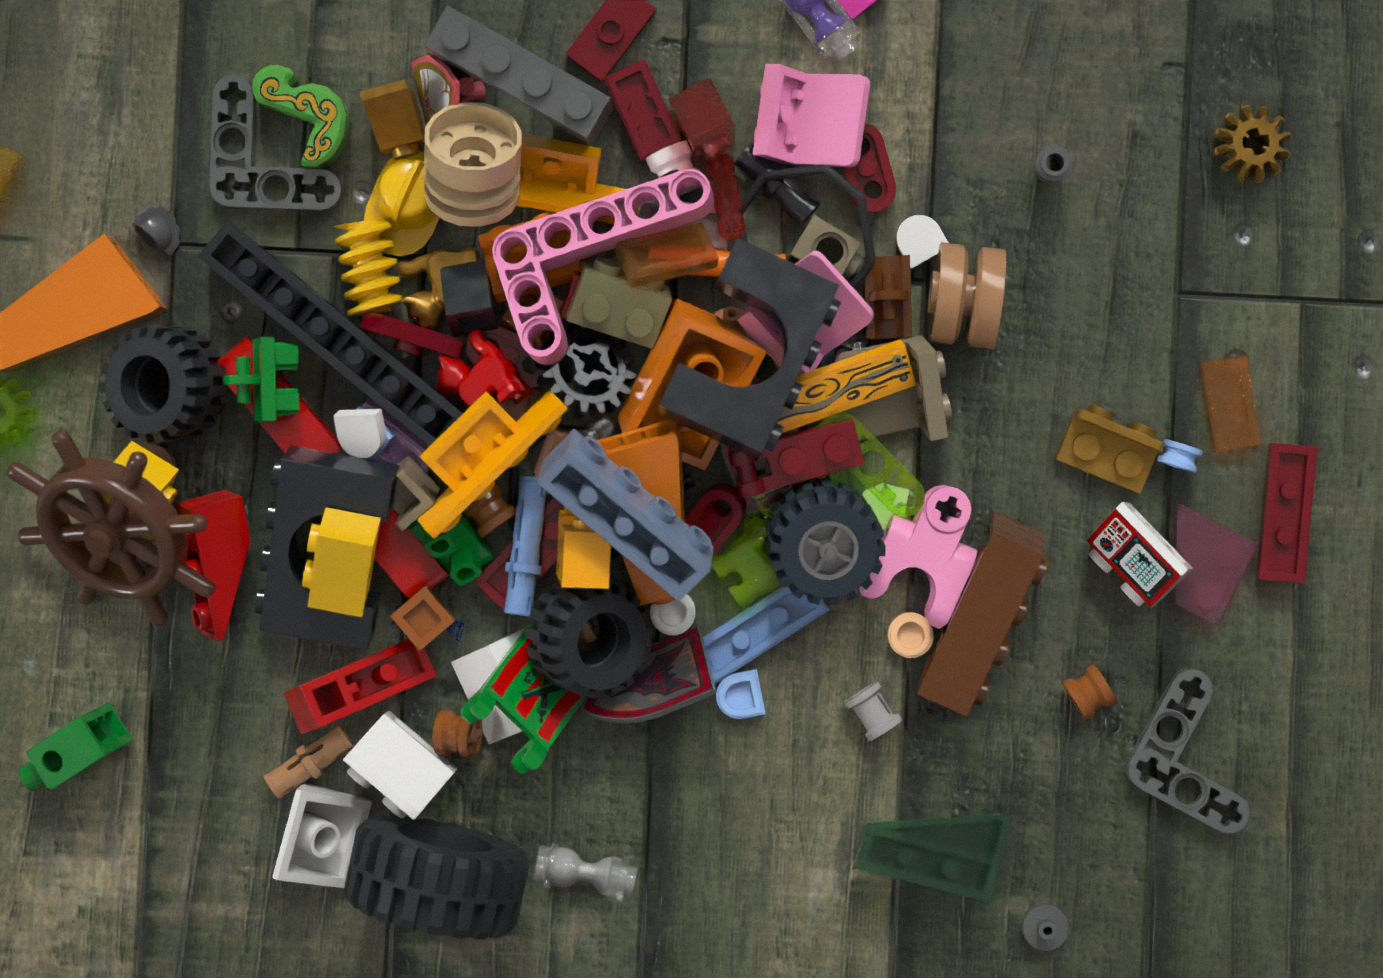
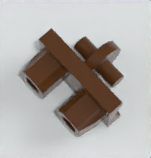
[863,255,912,340]

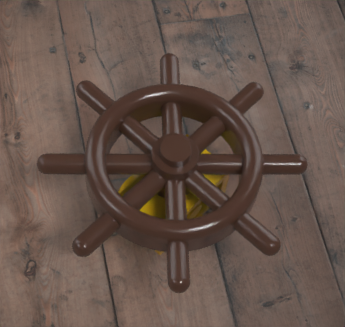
[7,430,216,626]

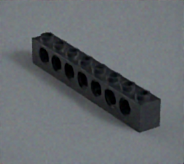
[197,221,464,446]

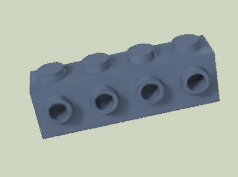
[537,429,714,601]

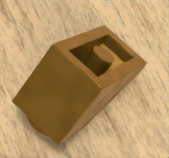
[360,79,425,160]

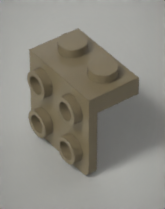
[835,335,952,441]

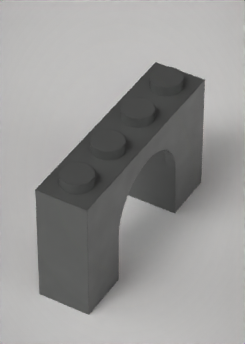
[424,5,614,147]

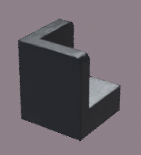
[440,259,499,337]

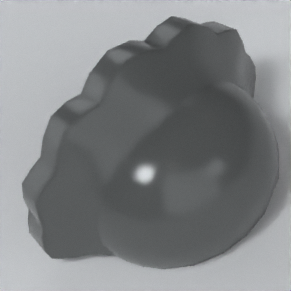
[132,205,180,256]

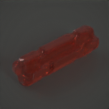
[707,153,746,240]

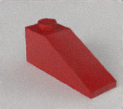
[283,639,437,734]

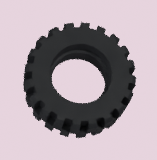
[344,815,530,940]

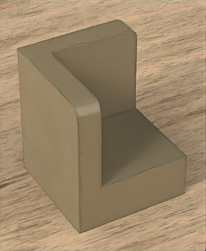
[393,455,440,531]

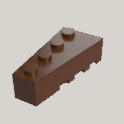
[917,511,1049,717]

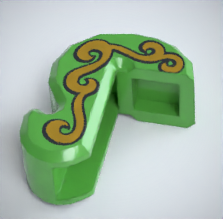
[252,65,351,169]

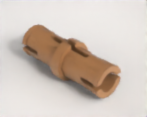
[264,724,355,800]

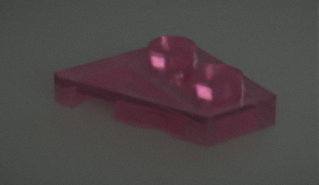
[1173,504,1258,625]

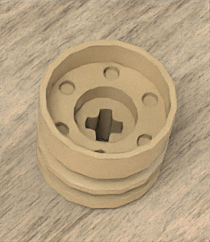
[424,102,522,227]

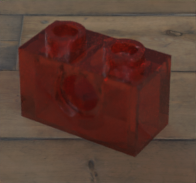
[668,77,735,160]

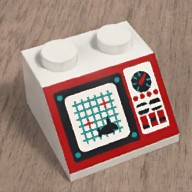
[1086,502,1193,607]

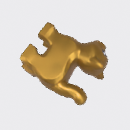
[396,248,481,329]

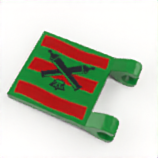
[460,623,587,774]

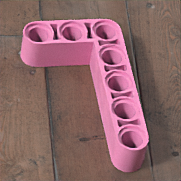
[492,169,714,365]

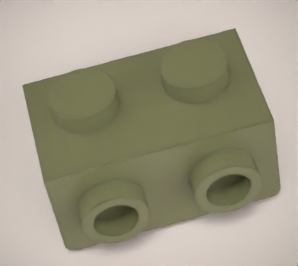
[566,257,672,349]

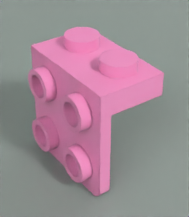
[752,64,870,167]
[737,251,874,375]

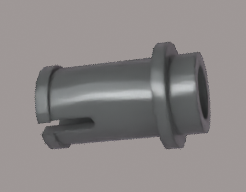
[1034,145,1072,183]

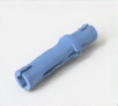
[503,476,547,616]

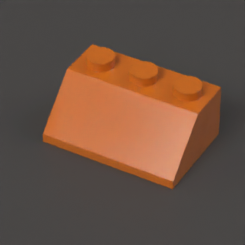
[617,299,767,470]

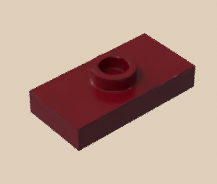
[565,0,657,83]
[604,59,682,162]
[360,312,463,358]

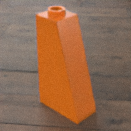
[0,234,168,372]
[596,419,685,606]

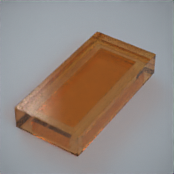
[615,222,719,288]
[1199,355,1261,452]

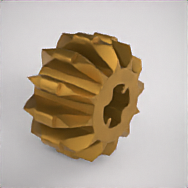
[1213,105,1292,183]

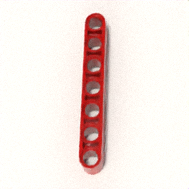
[218,335,450,599]

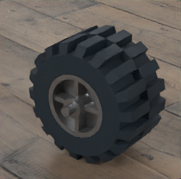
[764,479,886,605]

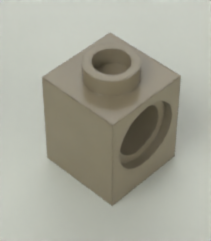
[790,215,863,280]

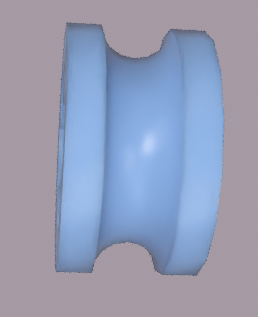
[1157,439,1203,473]

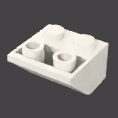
[343,710,458,820]

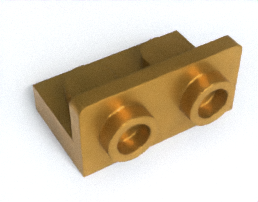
[1054,404,1165,494]

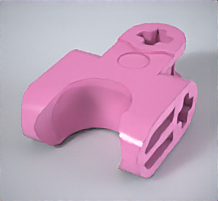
[860,485,977,629]

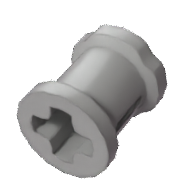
[844,681,903,741]

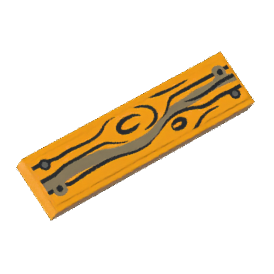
[776,339,916,433]

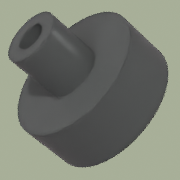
[1021,903,1069,951]

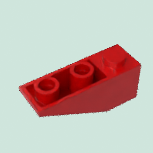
[174,490,251,641]

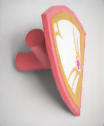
[410,55,486,124]

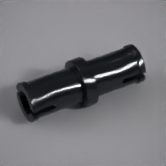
[734,143,821,225]

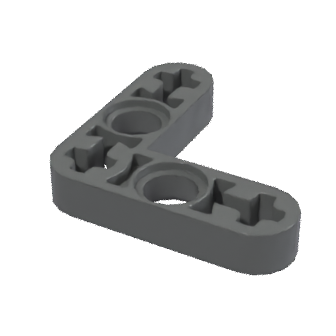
[209,75,344,212]
[1125,668,1250,834]

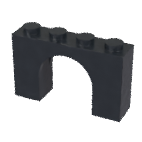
[657,238,841,460]
[255,445,399,650]

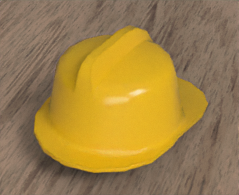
[364,151,440,257]

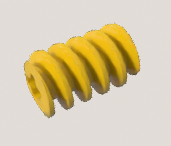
[333,220,403,317]

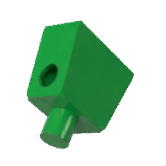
[18,702,133,791]

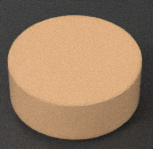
[887,612,934,658]

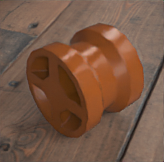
[462,483,516,539]
[1062,664,1117,721]
[432,710,483,759]

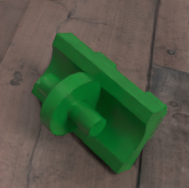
[223,337,299,422]
[409,513,494,586]

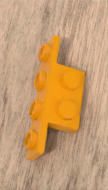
[517,133,637,224]
[417,391,567,538]

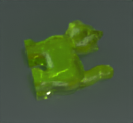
[711,512,782,607]

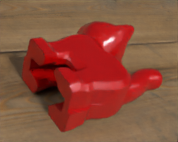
[436,329,532,408]

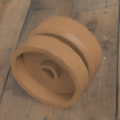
[927,242,1006,350]

